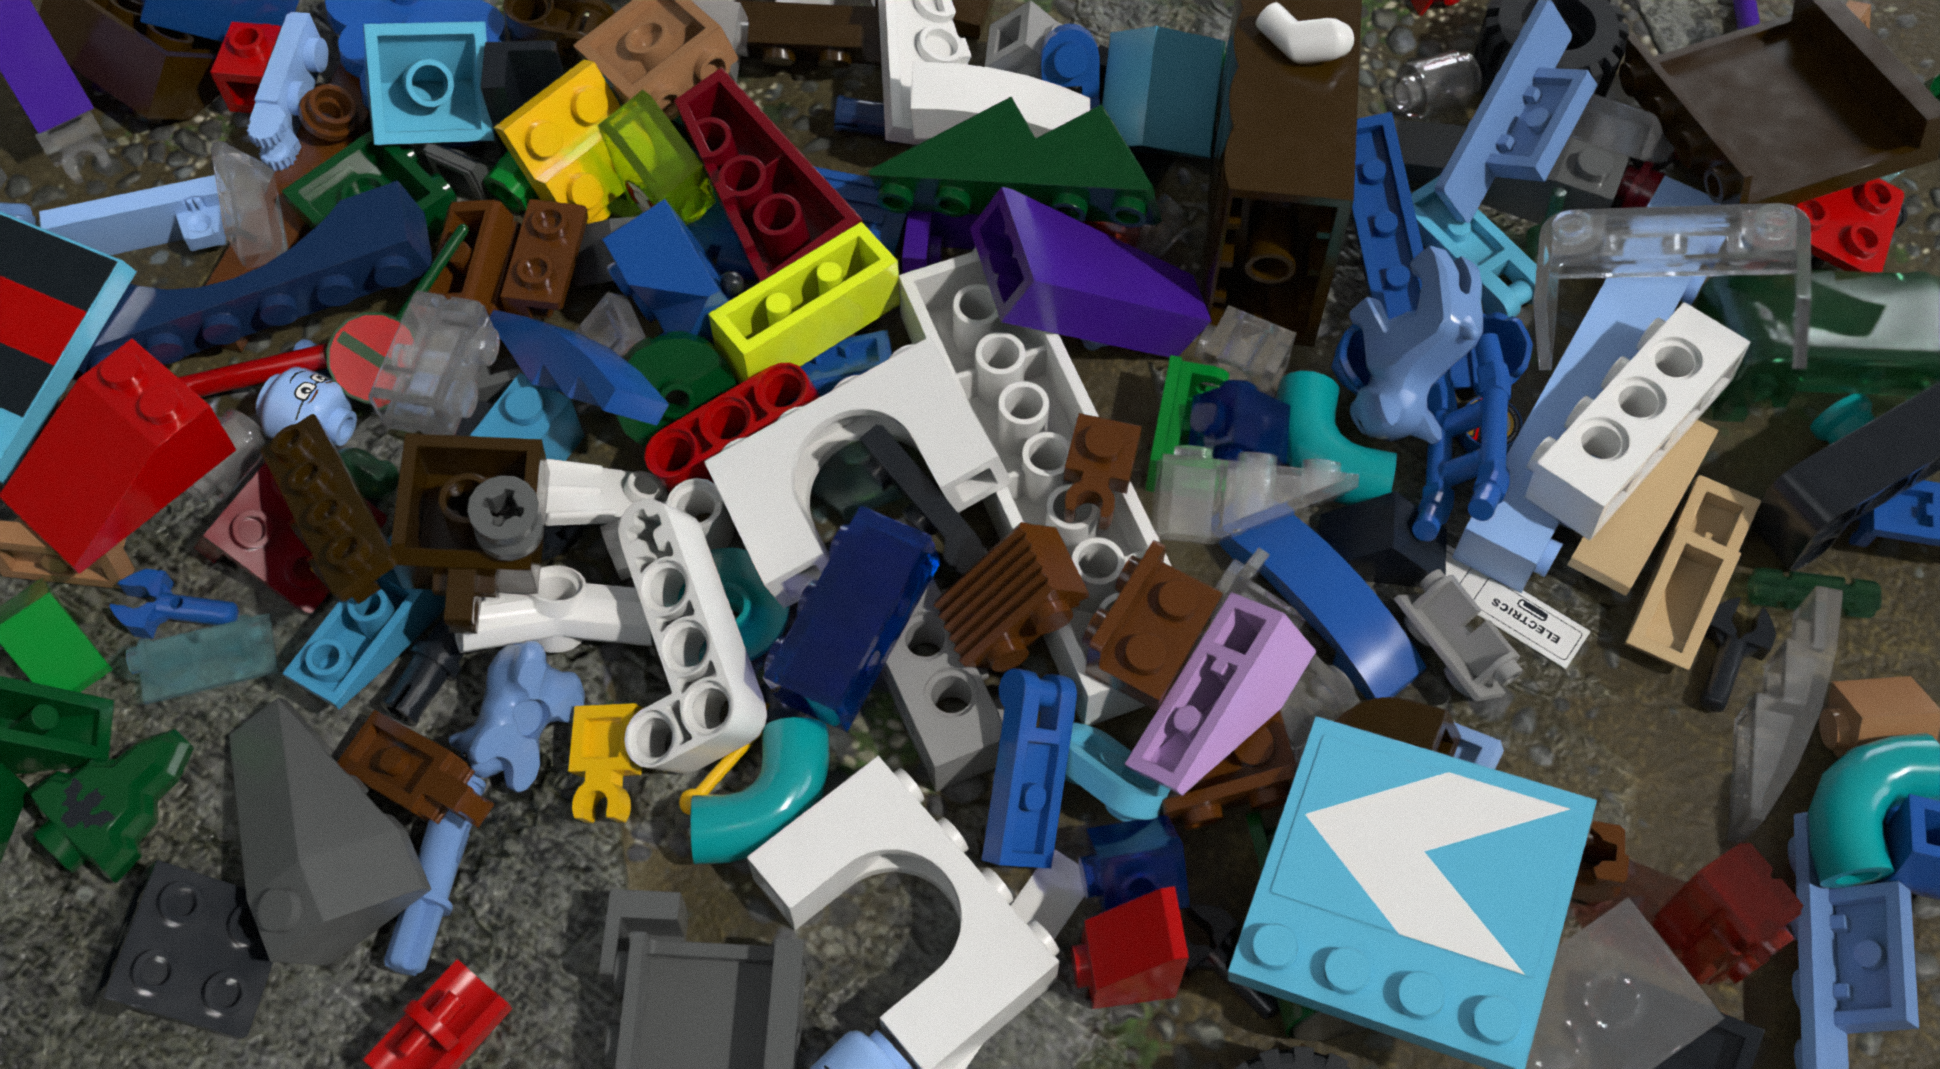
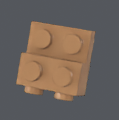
[573,0,739,130]

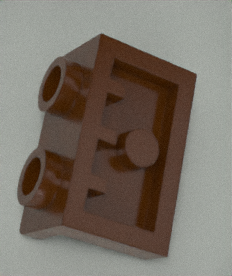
[500,199,589,322]
[1081,540,1223,711]
[1161,709,1298,830]

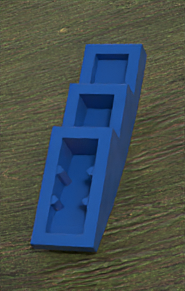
[488,310,669,426]

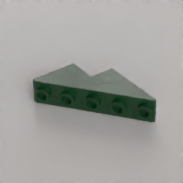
[868,97,1162,228]

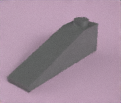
[1394,120,1630,243]
[229,698,432,966]

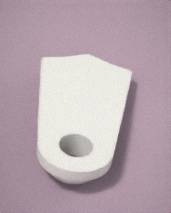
[545,459,669,526]

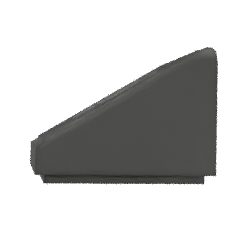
[423,143,497,200]

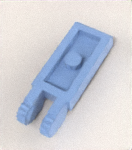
[246,12,328,172]

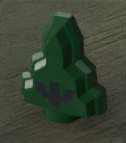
[27,729,194,883]

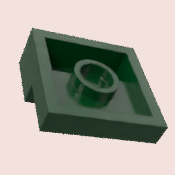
[281,130,457,242]

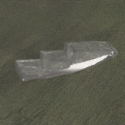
[1728,585,1843,843]

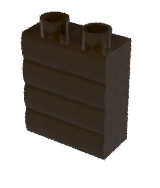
[1201,0,1362,347]

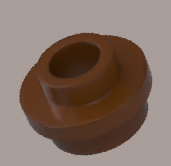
[298,84,359,141]

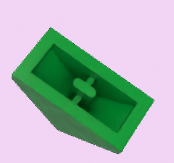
[0,578,113,693]

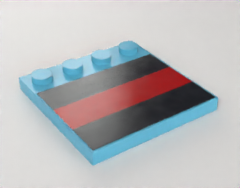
[0,211,137,485]

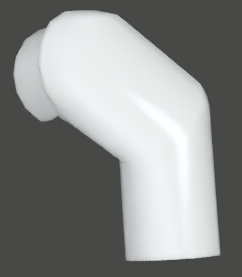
[1256,2,1354,64]

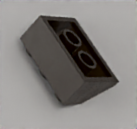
[39,0,223,124]

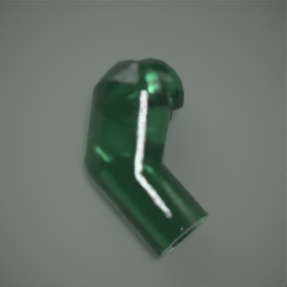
[338,447,399,498]

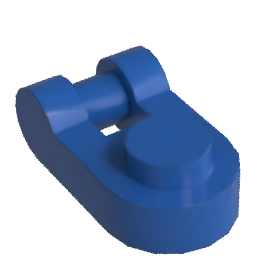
[1041,23,1100,110]

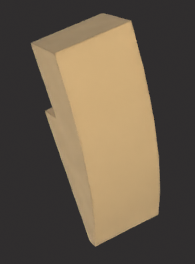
[1567,420,1719,596]
[1624,475,1761,672]

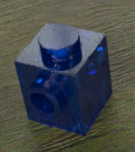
[1188,380,1290,476]
[1078,815,1190,912]

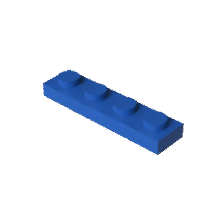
[1351,112,1424,320]

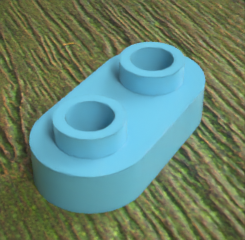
[1065,723,1170,823]

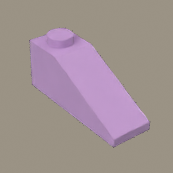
[1125,592,1316,795]

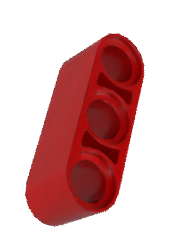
[644,362,821,493]

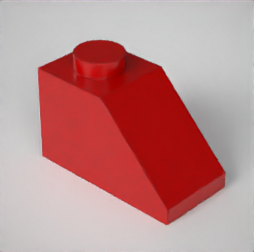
[1071,886,1189,1009]

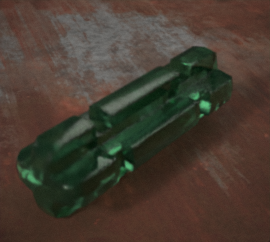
[1747,567,1882,618]

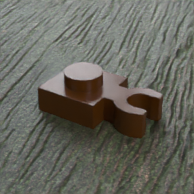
[1064,413,1142,530]

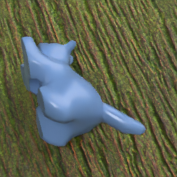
[448,640,585,792]

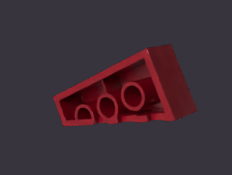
[674,67,863,284]

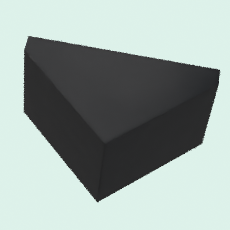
[1318,491,1447,588]

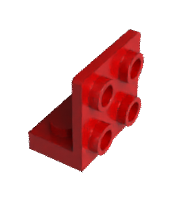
[1734,178,1904,284]

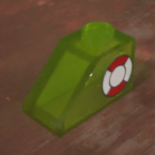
[597,90,716,226]

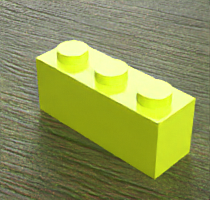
[708,222,900,384]

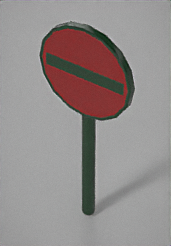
[326,224,469,404]

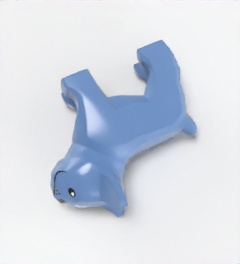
[1349,246,1483,444]

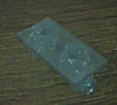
[126,613,278,705]

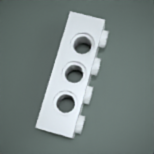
[1525,302,1750,541]

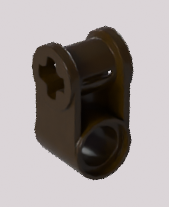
[503,0,616,69]

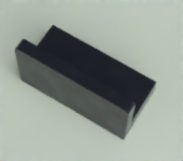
[480,40,564,157]

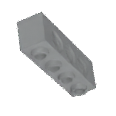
[832,517,1005,792]

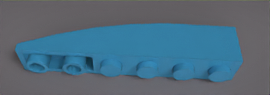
[282,373,585,709]

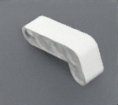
[618,498,767,774]

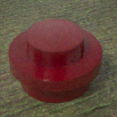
[1615,159,1666,216]

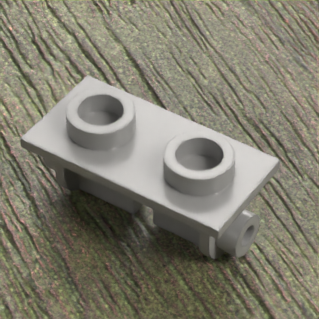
[1394,569,1523,701]

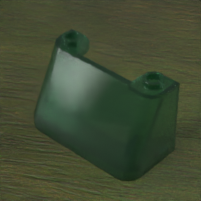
[1696,264,1940,422]

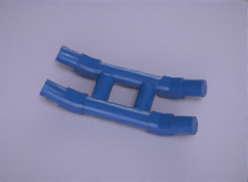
[1412,333,1511,542]

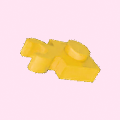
[568,703,644,823]

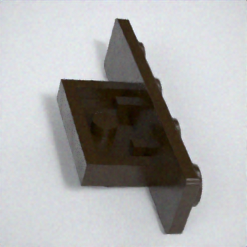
[735,0,882,69]
[261,414,398,604]

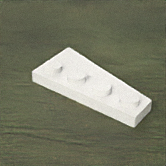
[878,0,971,145]

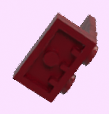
[193,462,387,615]

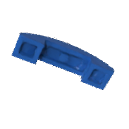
[1204,489,1427,700]

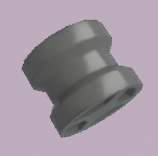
[467,475,544,561]

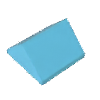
[363,22,494,145]
[1102,26,1226,159]

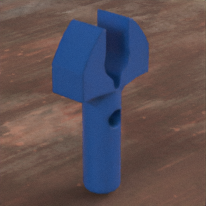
[109,568,239,639]

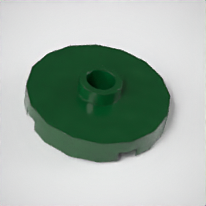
[615,331,736,448]

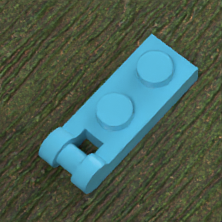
[1411,175,1551,317]

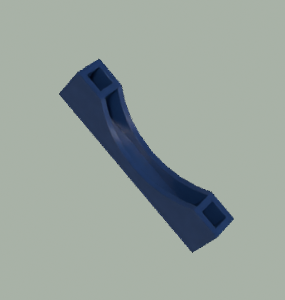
[78,181,433,374]

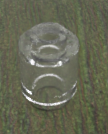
[1392,50,1482,119]
[185,409,269,503]

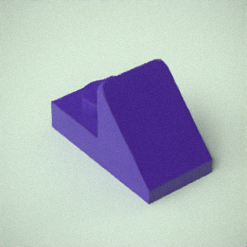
[902,211,979,274]

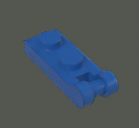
[982,668,1077,869]

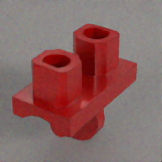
[363,959,512,1069]

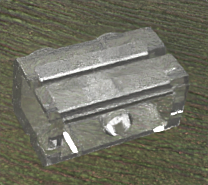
[368,290,500,435]

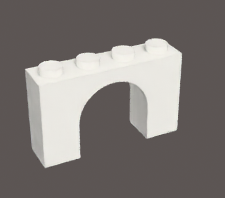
[704,336,1012,608]
[747,756,1059,1069]

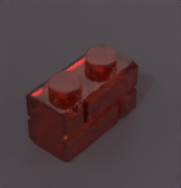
[1652,842,1804,985]

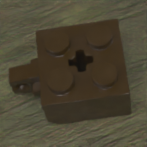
[391,433,550,634]

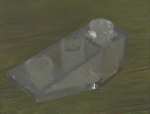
[1151,445,1359,545]

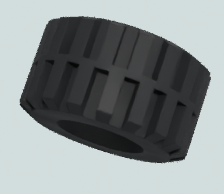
[1471,0,1629,118]

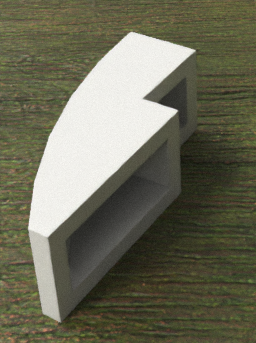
[911,62,1090,139]

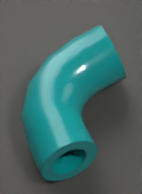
[1274,371,1397,506]
[691,717,830,865]
[1807,733,1940,888]

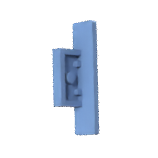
[1435,0,1597,223]
[1788,812,1919,1069]

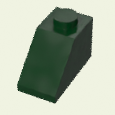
[0,676,114,774]

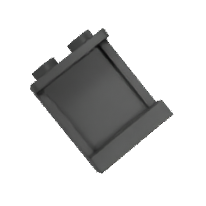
[605,931,808,1069]

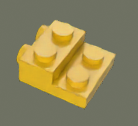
[493,59,663,224]

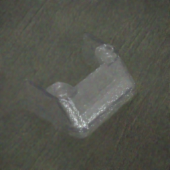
[1533,203,1811,370]

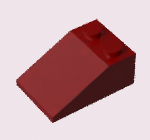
[0,339,236,574]

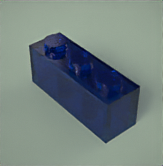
[763,505,941,733]

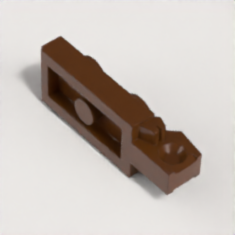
[337,710,495,828]

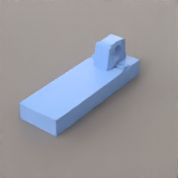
[39,174,240,255]

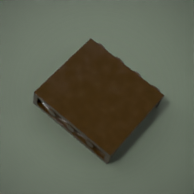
[1619,0,1940,223]

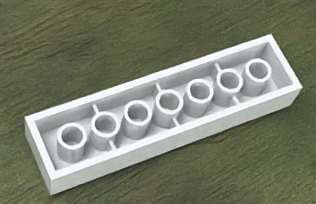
[899,251,1205,726]

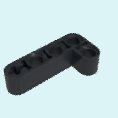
[1751,382,1940,572]

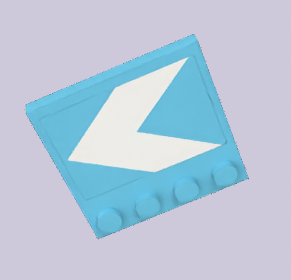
[1228,716,1597,1069]

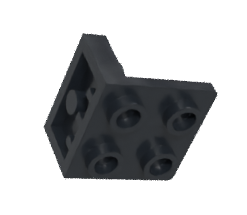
[88,860,273,1040]

